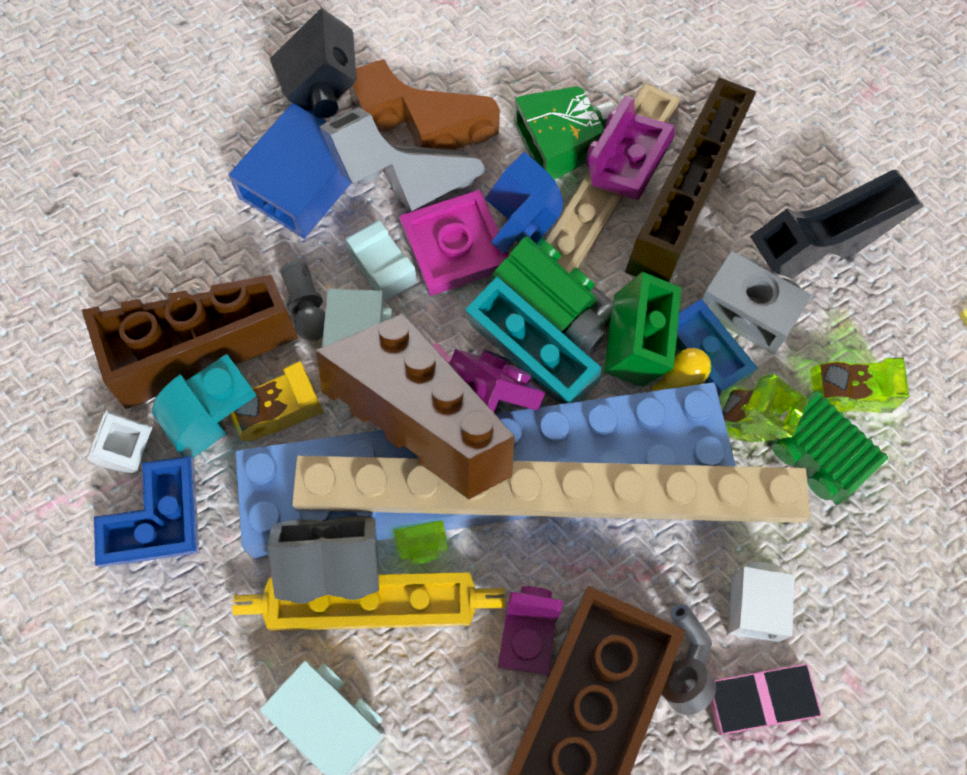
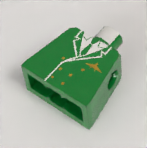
[514,86,617,180]

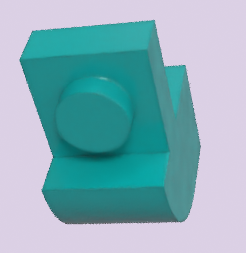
[152,354,257,458]

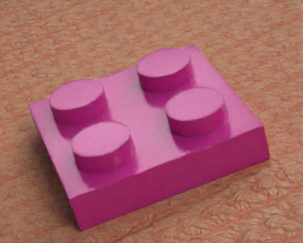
[399,190,510,297]

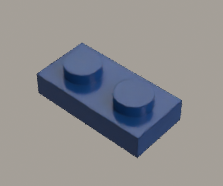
[676,299,758,397]

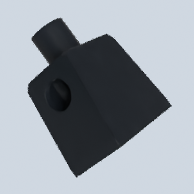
[270,8,357,118]

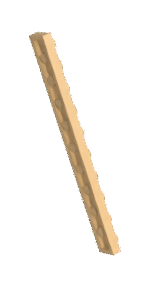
[292,456,811,523]

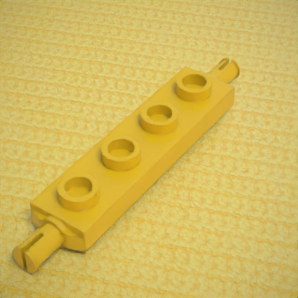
[232,572,505,631]

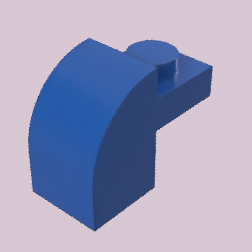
[484,152,563,254]

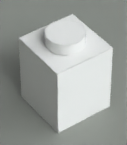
[728,562,795,642]

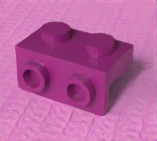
[586,96,675,200]
[448,349,545,413]

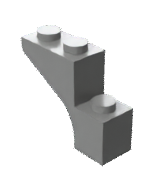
[319,107,486,211]

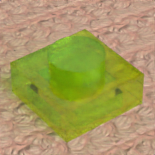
[394,520,448,564]

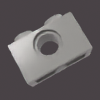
[702,251,812,355]

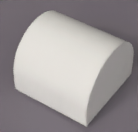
[87,411,152,473]

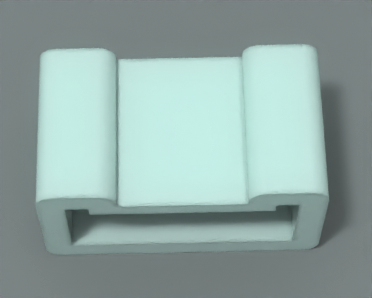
[345,220,417,302]

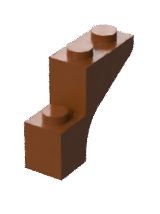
[349,59,500,149]

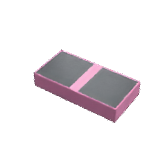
[710,663,822,735]

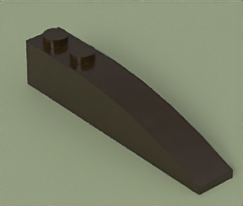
[625,77,757,282]

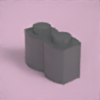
[268,516,380,604]

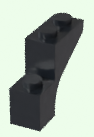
[750,169,924,279]

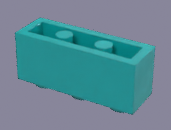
[465,277,601,405]

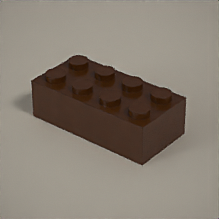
[505,585,686,775]

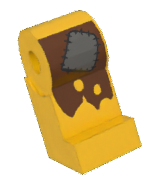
[230,361,324,441]

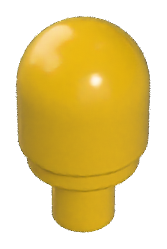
[651,348,711,391]

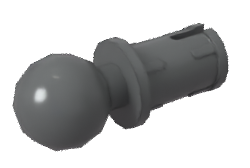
[280,260,325,341]

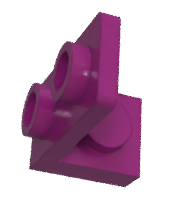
[498,586,563,676]

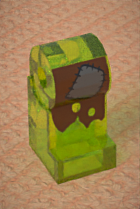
[809,357,910,413]
[722,373,809,442]

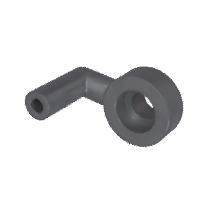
[565,286,613,354]
[661,604,716,715]

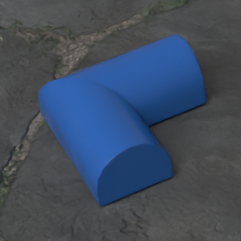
[94,456,200,568]

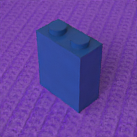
[228,103,351,239]

